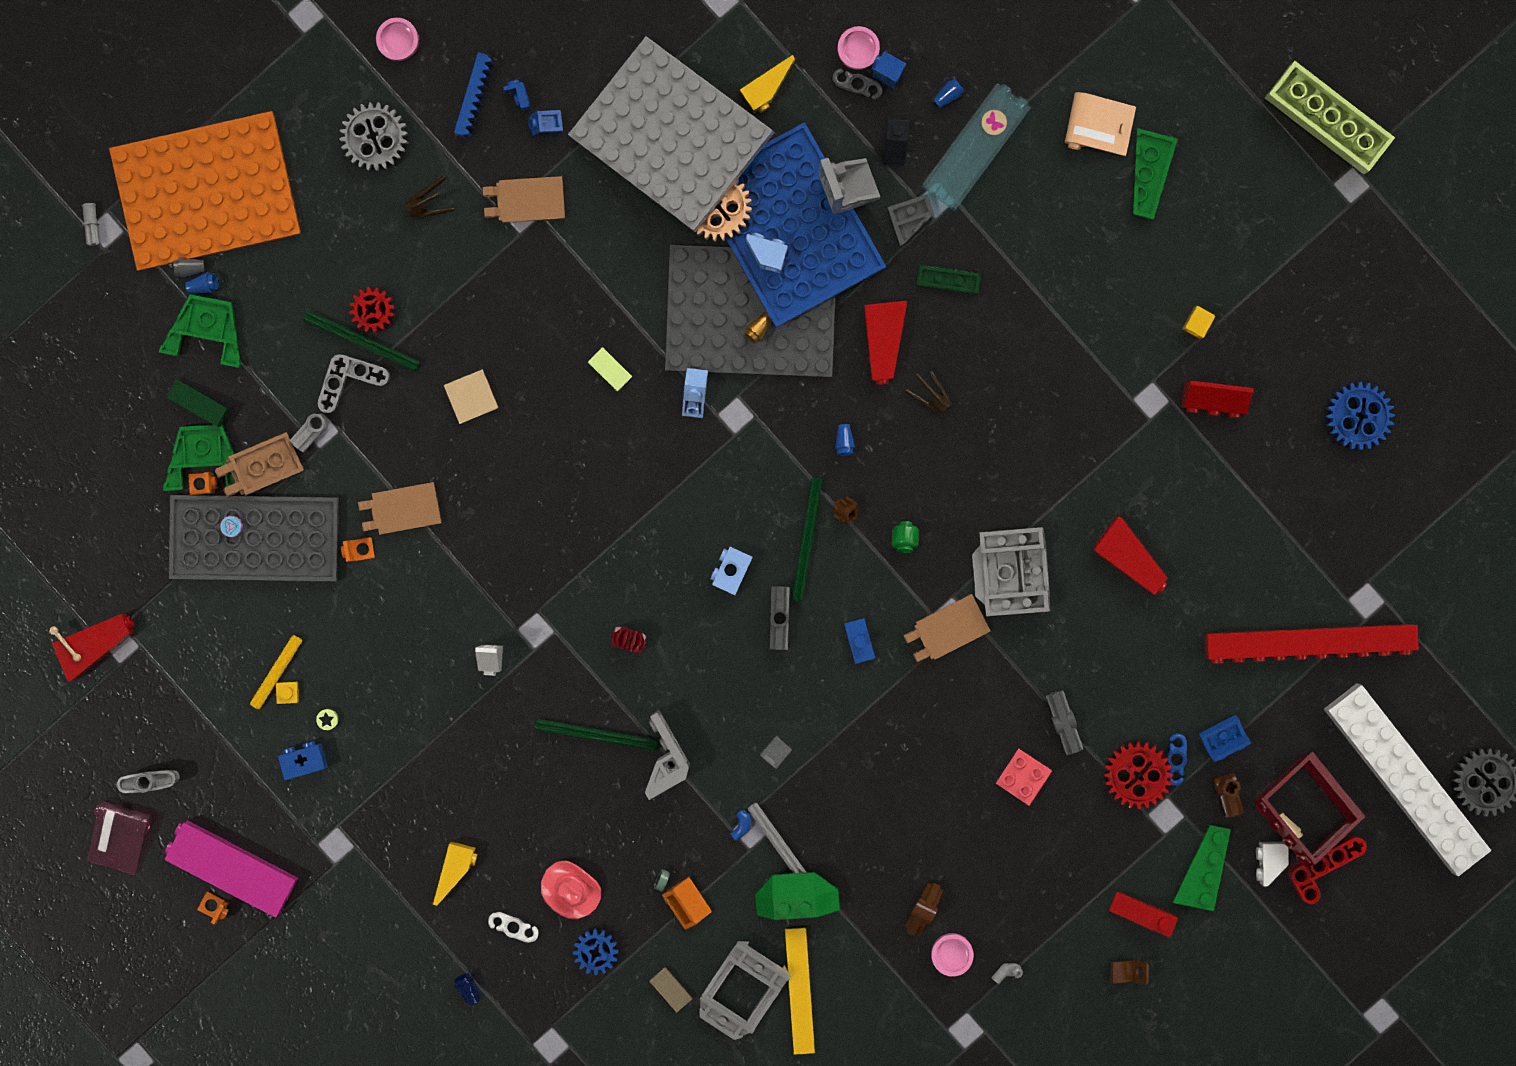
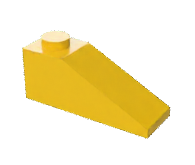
[740,55,795,113]
[433,841,478,906]

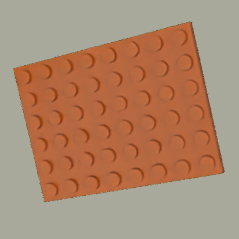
[109,111,301,271]

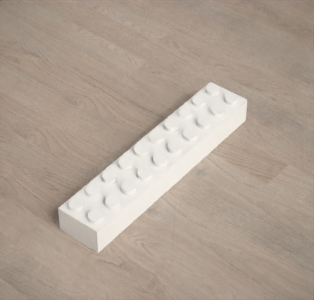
[1324,683,1491,876]

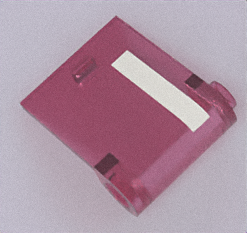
[87,801,152,875]

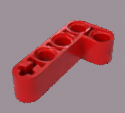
[1288,835,1367,904]

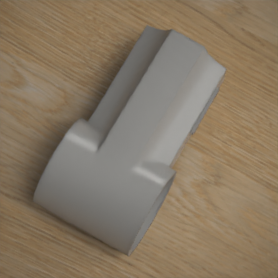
[290,413,329,453]

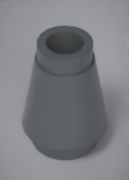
[173,258,204,279]

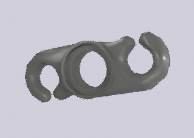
[832,68,883,100]

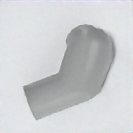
[991,963,1023,984]

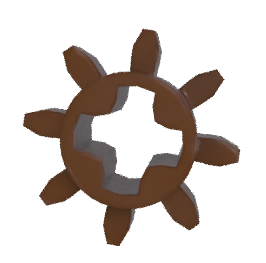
[833,496,859,524]

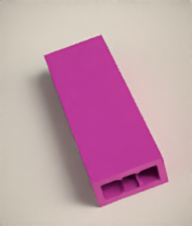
[164,821,299,918]

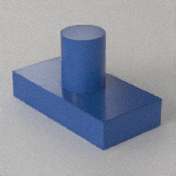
[844,618,875,664]

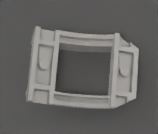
[700,941,791,1040]

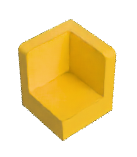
[1182,306,1215,339]

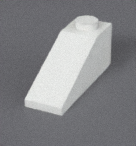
[475,645,503,676]

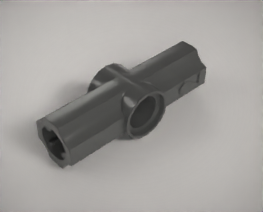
[770,586,790,650]
[1046,690,1083,755]

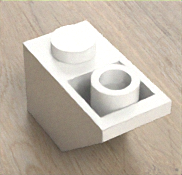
[1256,842,1289,886]

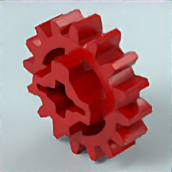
[349,287,395,333]

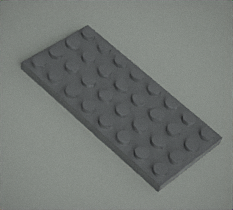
[169,495,339,581]

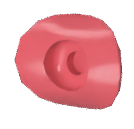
[541,861,601,919]

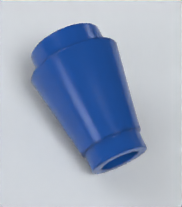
[933,78,965,108]
[185,272,219,294]
[835,424,856,456]

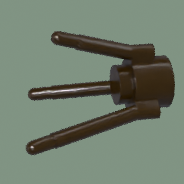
[405,175,455,219]
[904,371,952,414]

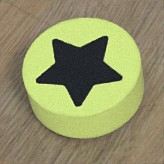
[316,709,338,730]

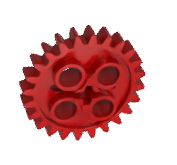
[1104,741,1173,809]

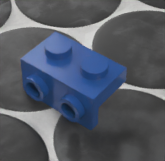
[1199,715,1251,762]

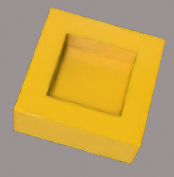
[276,682,299,704]

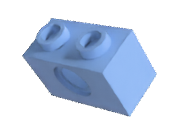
[710,547,752,595]

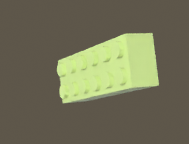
[1265,61,1395,174]

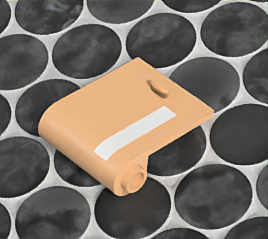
[1065,92,1136,156]

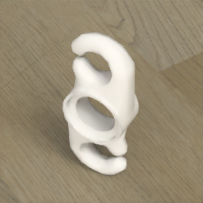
[488,912,539,943]

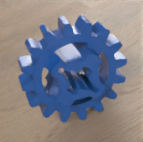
[573,928,619,975]

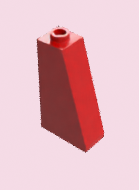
[864,301,907,385]
[1092,516,1167,595]
[52,613,134,682]

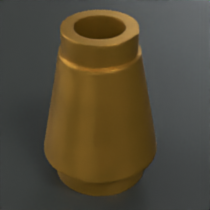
[743,312,772,344]

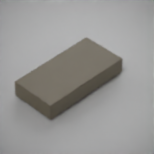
[649,967,692,1013]

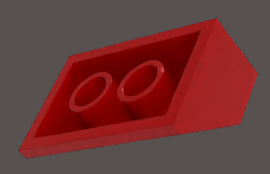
[1181,381,1254,418]

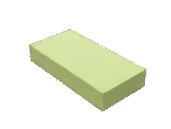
[588,347,632,391]

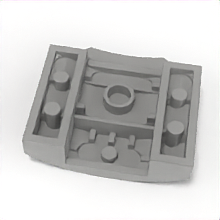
[972,527,1050,616]

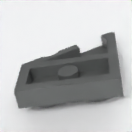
[887,194,934,246]

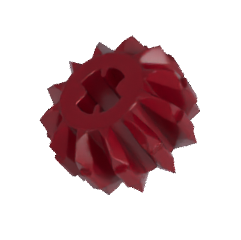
[610,626,647,654]

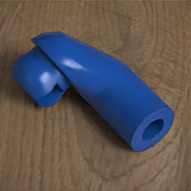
[730,810,751,842]

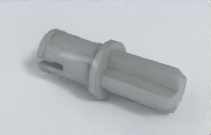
[82,203,99,246]

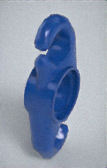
[1167,733,1187,786]

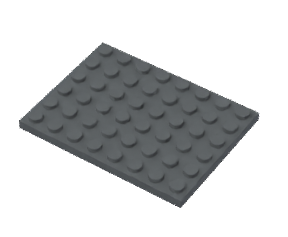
[665,245,835,377]

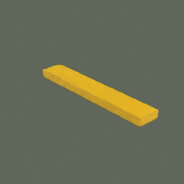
[785,927,815,1054]

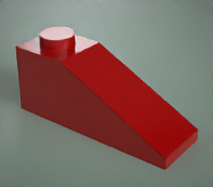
[1109,891,1178,937]

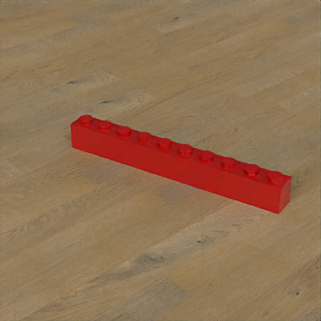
[1204,624,1419,663]

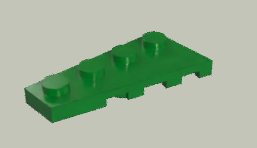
[1133,128,1178,221]
[1172,824,1231,911]

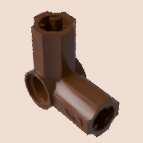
[1213,773,1244,817]
[904,883,943,936]

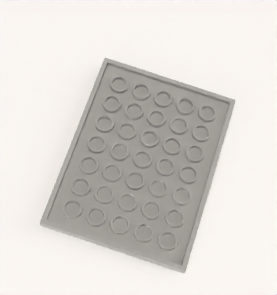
[568,36,774,232]

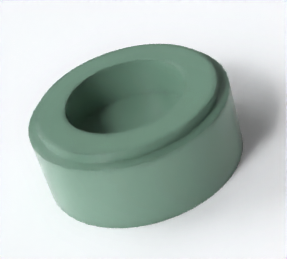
[654,869,670,891]

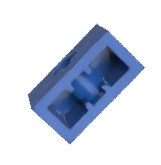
[871,51,906,89]
[278,741,328,780]

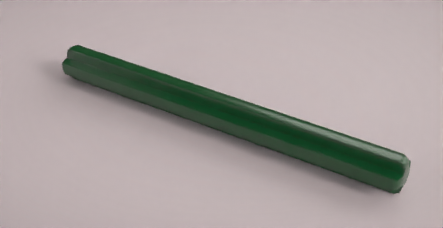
[303,311,420,372]
[792,477,822,601]
[534,719,658,751]

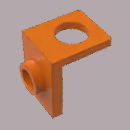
[188,472,218,495]
[341,537,375,562]
[197,891,229,925]

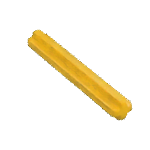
[250,635,302,709]

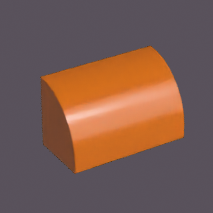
[662,877,712,929]

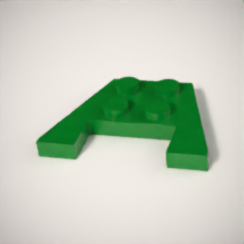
[159,294,241,368]
[163,425,236,491]

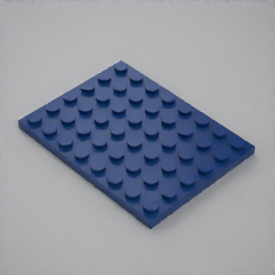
[714,122,886,328]

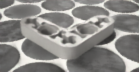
[318,354,390,413]

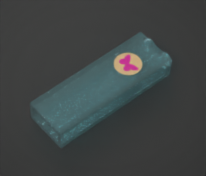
[921,83,1031,212]

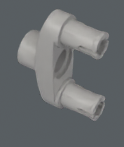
[117,770,180,793]

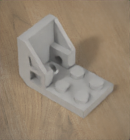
[819,158,880,214]
[645,710,690,800]

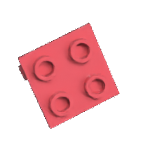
[996,749,1052,806]

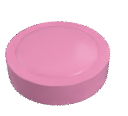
[376,18,419,61]
[837,26,880,70]
[931,933,974,976]

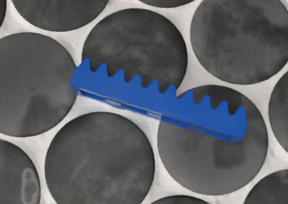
[454,52,493,138]

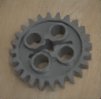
[1452,748,1516,816]

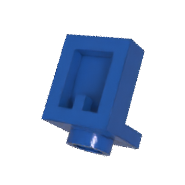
[503,80,531,111]
[528,110,563,136]

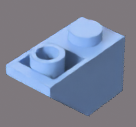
[746,233,788,274]
[682,368,708,418]

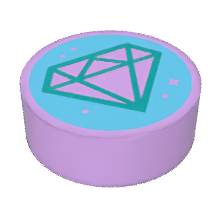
[220,516,243,537]

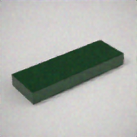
[916,264,981,295]
[166,379,230,428]

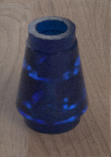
[454,973,480,1006]

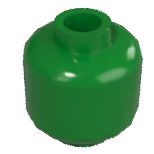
[892,521,919,553]

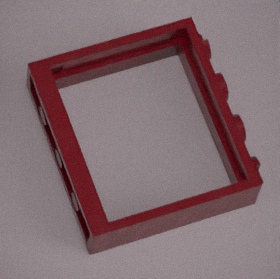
[1253,752,1365,867]

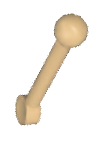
[49,626,81,662]

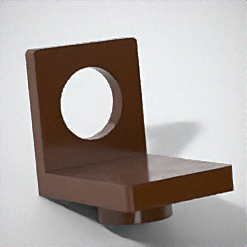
[1111,960,1149,984]

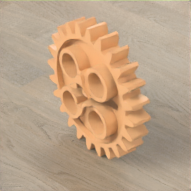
[697,180,752,242]

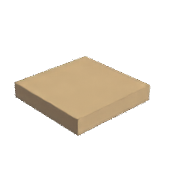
[444,369,499,424]

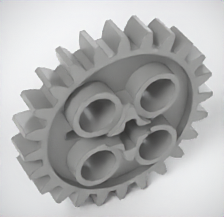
[339,102,408,171]

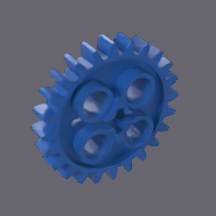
[1325,382,1395,450]

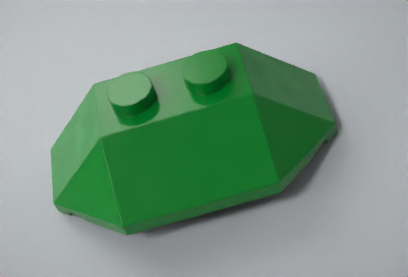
[755,872,840,920]

